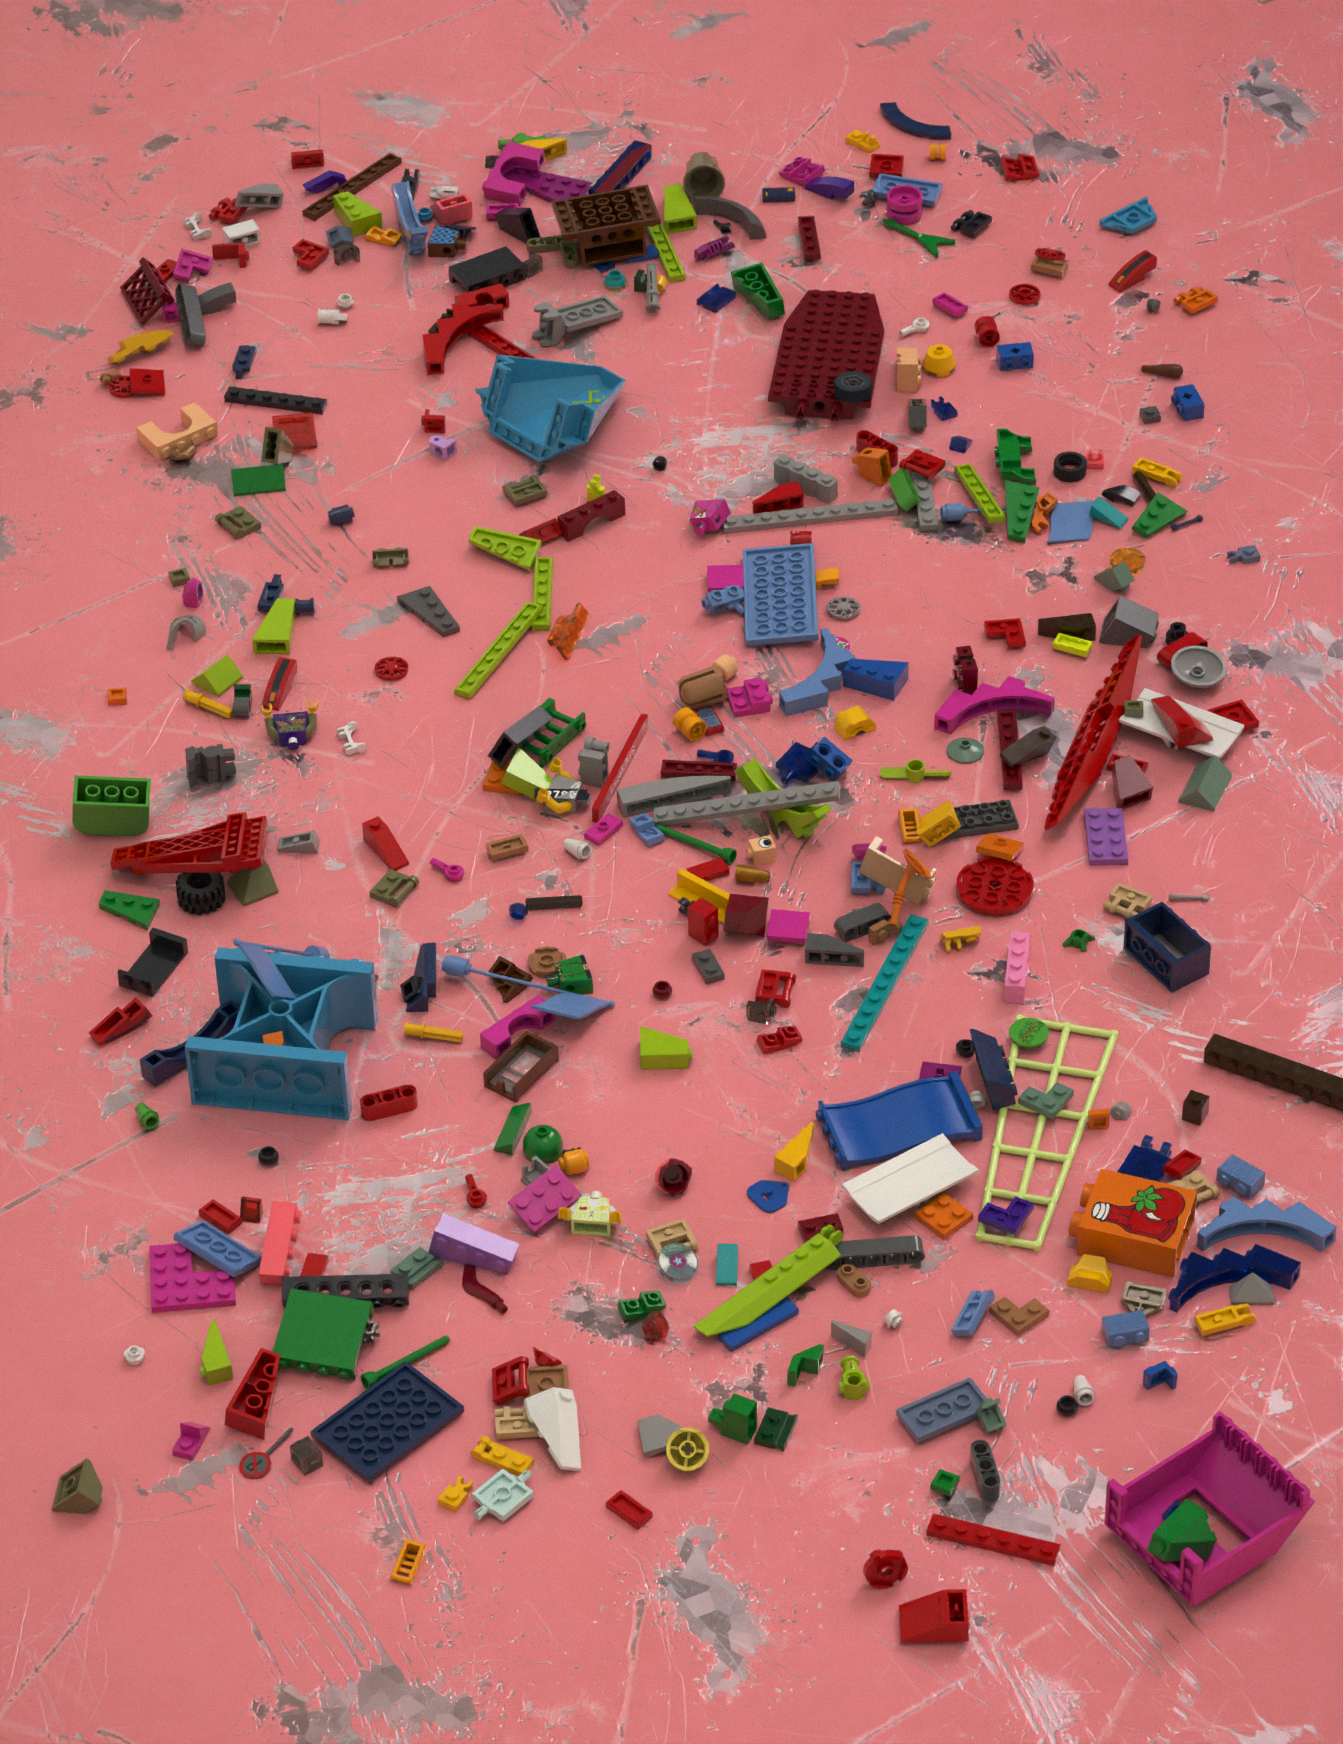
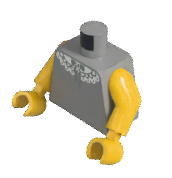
[537,758,591,814]

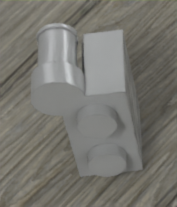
[578,736,609,788]

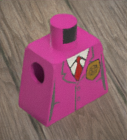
[690,499,731,535]

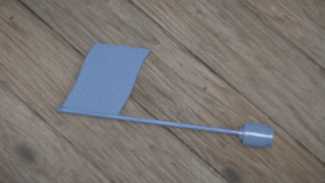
[940,499,1096,543]
[233,938,330,1000]
[442,955,615,1019]

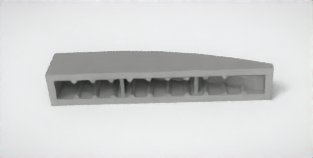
[617,776,731,818]

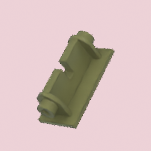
[372,547,409,567]

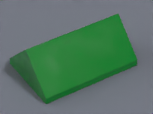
[231,464,286,496]

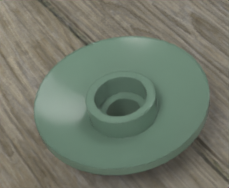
[947,737,984,764]

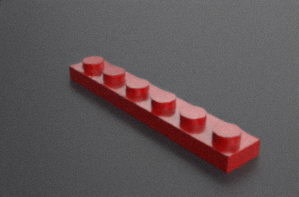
[927,1513,1061,1566]

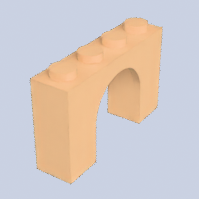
[136,402,218,461]

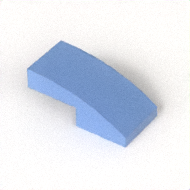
[629,813,665,847]

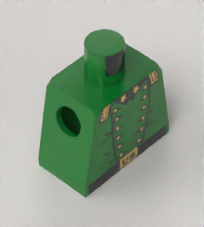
[545,954,593,994]

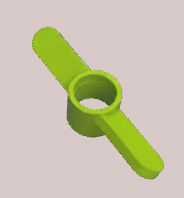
[880,759,951,783]

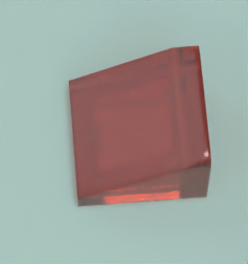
[240,1197,263,1224]

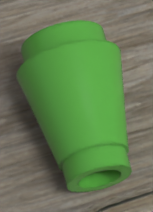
[135,1103,159,1129]

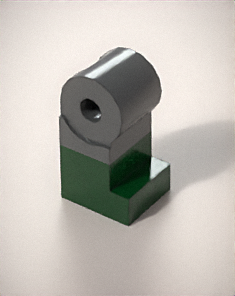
[233,684,252,717]

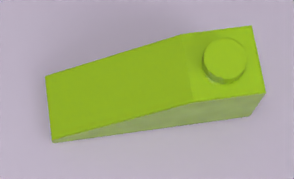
[199,1320,233,1386]

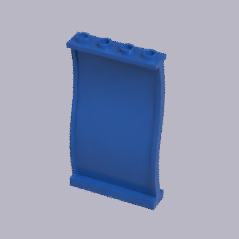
[816,1071,983,1171]

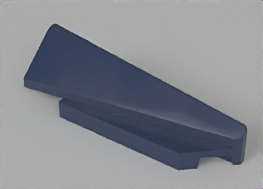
[406,942,436,1012]

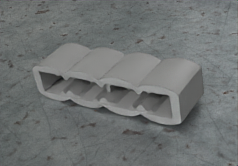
[774,455,838,503]

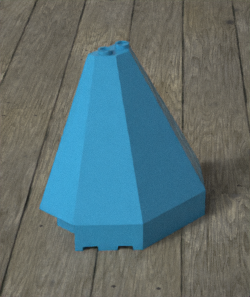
[475,355,626,462]

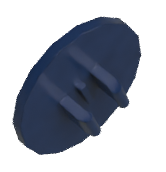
[444,225,476,237]

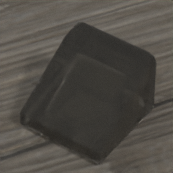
[485,155,500,169]

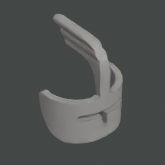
[167,614,206,650]

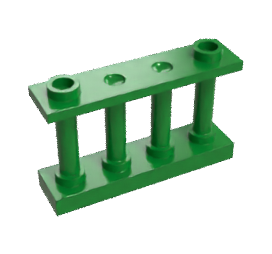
[524,698,586,768]

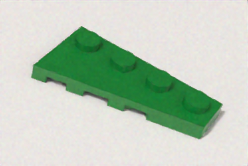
[1005,480,1040,543]

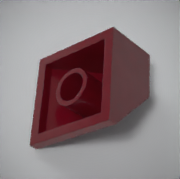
[723,894,769,936]

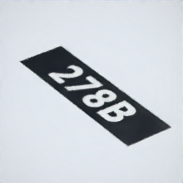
[534,788,588,801]

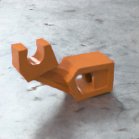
[1031,491,1058,535]

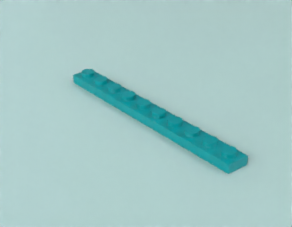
[841,914,929,1052]

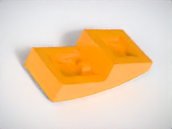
[365,225,403,245]
[815,567,839,590]

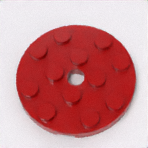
[956,857,1034,916]

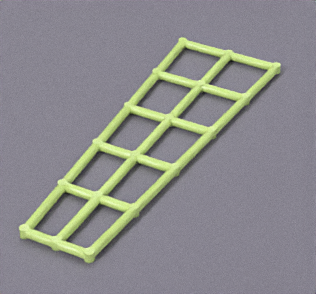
[976,1014,1118,1252]

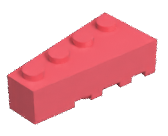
[259,1201,302,1285]

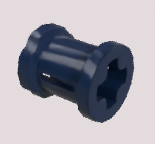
[295,598,315,615]

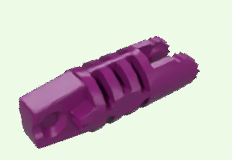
[694,236,735,261]

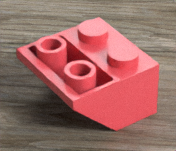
[430,193,473,226]

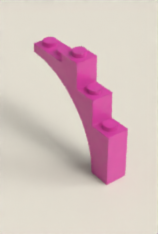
[934,676,1055,735]

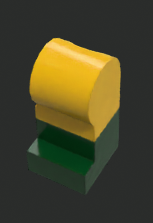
[634,269,668,294]

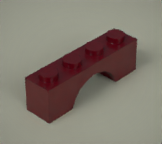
[557,490,625,542]

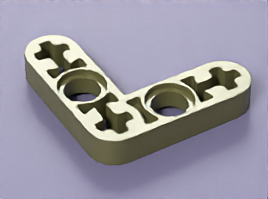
[527,235,579,269]

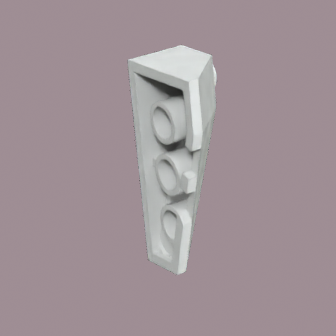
[524,1387,581,1471]

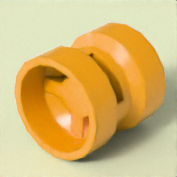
[929,143,946,160]

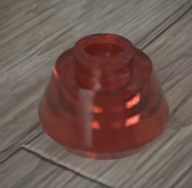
[642,1311,669,1339]

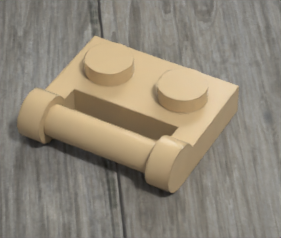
[1167,1170,1220,1203]
[646,1218,698,1261]

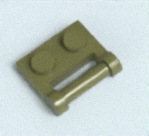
[502,475,547,506]
[215,506,261,539]
[369,869,419,907]

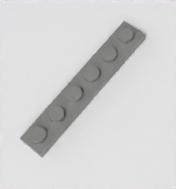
[911,471,938,531]

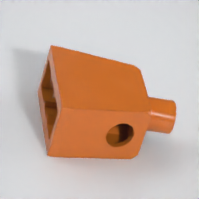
[852,447,892,487]

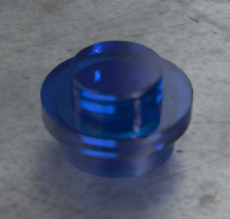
[509,903,528,920]

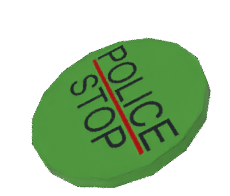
[1009,1018,1049,1048]

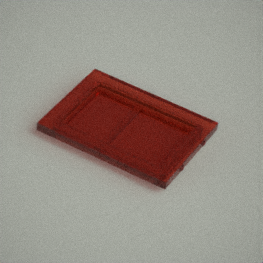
[272,412,317,451]

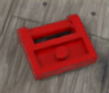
[899,449,946,480]
[755,969,796,1008]
[492,1356,530,1406]

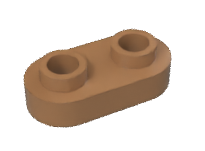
[837,1264,871,1298]

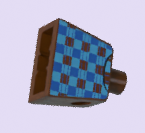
[427,226,468,257]

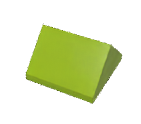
[191,654,243,697]

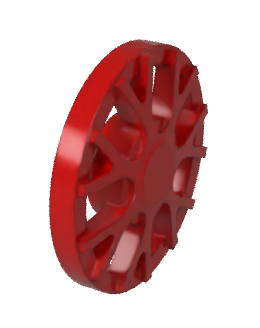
[1035,247,1066,261]
[1009,284,1040,305]
[109,375,136,398]
[374,656,409,681]

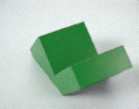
[787,1344,824,1387]

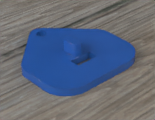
[747,1180,789,1213]

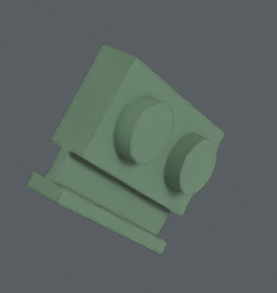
[391,1247,442,1290]

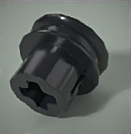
[1165,622,1188,645]

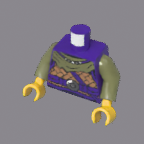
[261,699,319,750]

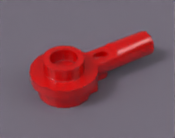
[465,1174,487,1208]

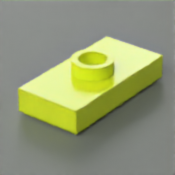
[1052,633,1093,657]

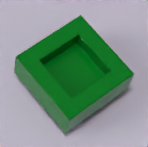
[930,1469,960,1497]

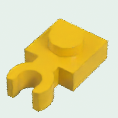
[437,1475,473,1513]

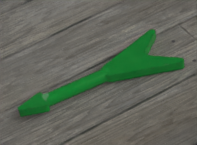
[883,218,955,258]

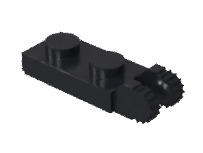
[401,169,420,201]

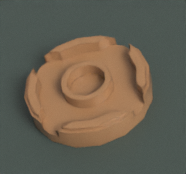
[528,946,566,978]

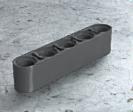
[175,283,206,347]
[826,1235,925,1270]

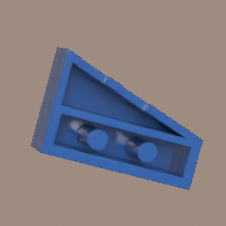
[843,659,909,701]

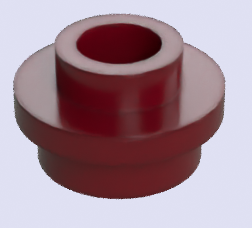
[652,981,672,999]

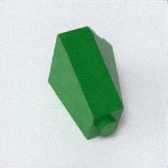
[1147,1499,1217,1562]

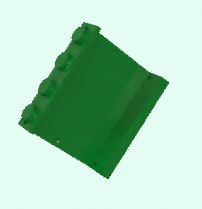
[272,1288,375,1380]

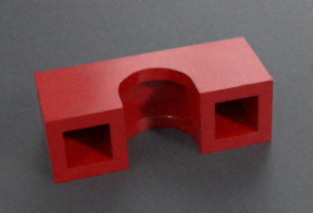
[455,283,509,309]

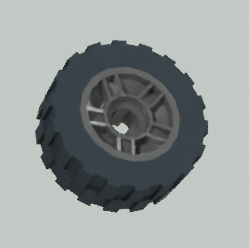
[834,371,872,403]

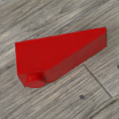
[752,481,804,514]
[362,816,409,871]

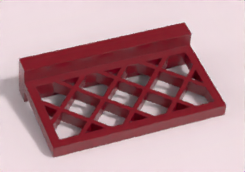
[120,257,175,325]

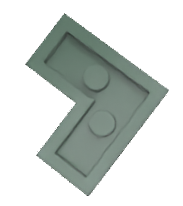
[1018,1082,1074,1120]

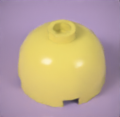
[666,1427,709,1471]

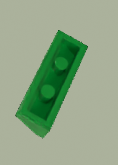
[493,1103,532,1154]

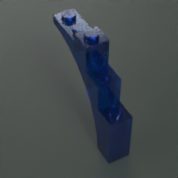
[1168,1244,1301,1312]

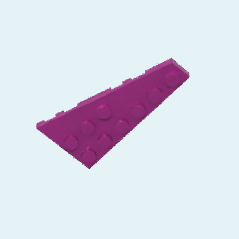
[503,168,592,203]

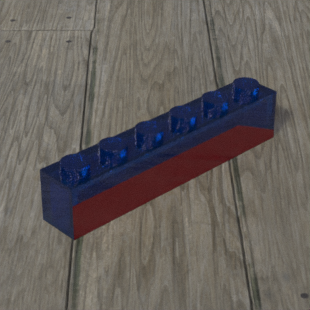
[588,140,652,195]

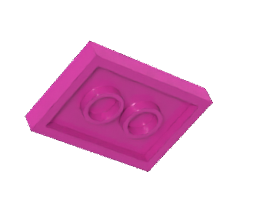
[508,1165,582,1234]

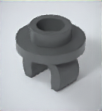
[859,189,877,206]

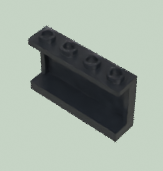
[448,246,526,292]

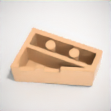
[897,347,921,392]

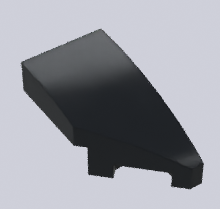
[1101,485,1140,507]

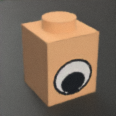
[746,835,776,866]

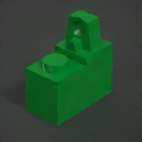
[708,1393,757,1445]

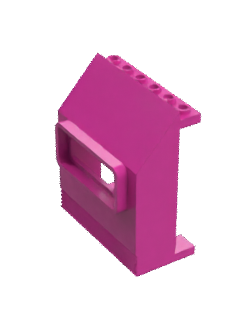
[1104,1411,1315,1607]

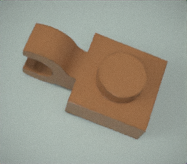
[869,919,902,946]

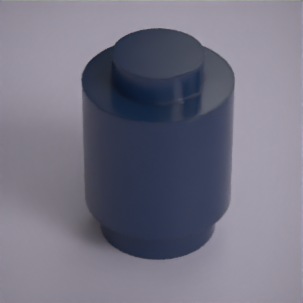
[328,504,355,525]

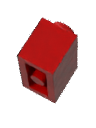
[688,897,719,946]

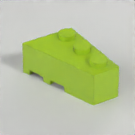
[333,192,383,237]

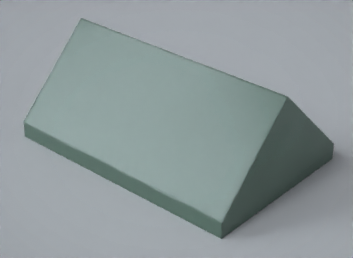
[1178,755,1232,812]

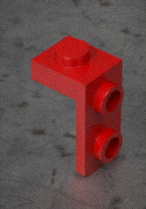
[212,242,249,268]

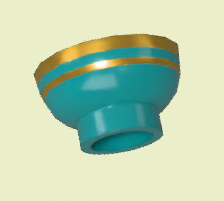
[603,270,627,292]

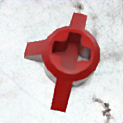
[533,1347,562,1366]

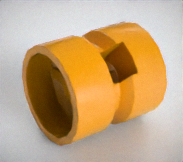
[673,707,707,741]

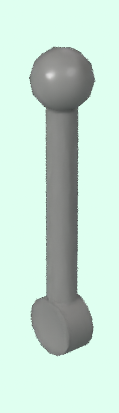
[1169,893,1210,902]

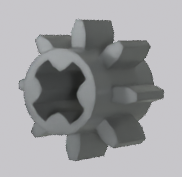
[362,1317,380,1345]

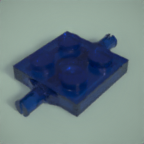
[776,742,819,784]

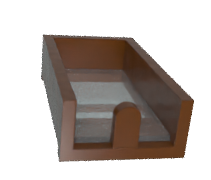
[483,1031,559,1103]

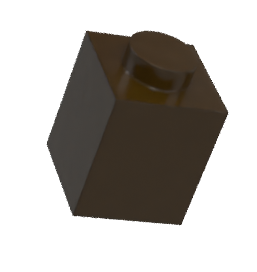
[1182,1090,1210,1126]

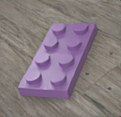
[1084,808,1128,865]

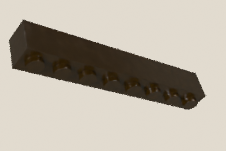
[1204,1033,1343,1111]

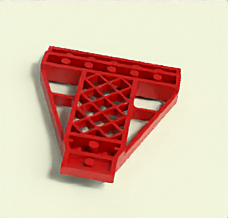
[110,812,268,874]

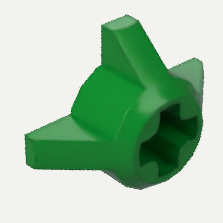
[1062,929,1095,952]

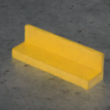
[668,868,730,925]

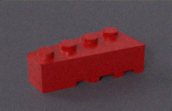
[225,1348,280,1440]

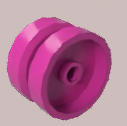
[886,185,923,225]

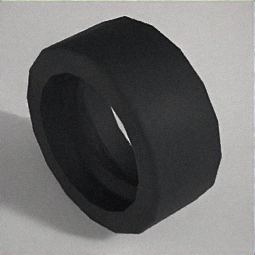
[1053,451,1087,482]

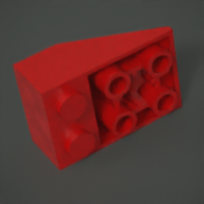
[899,1589,969,1643]

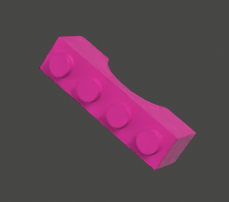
[480,995,555,1060]

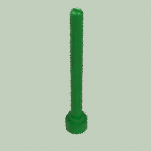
[656,825,737,864]
[360,1336,450,1389]

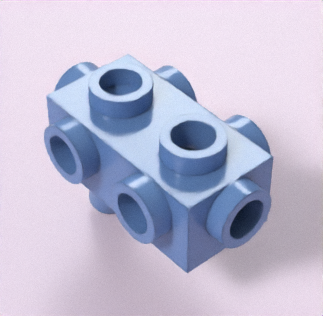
[701,585,745,615]

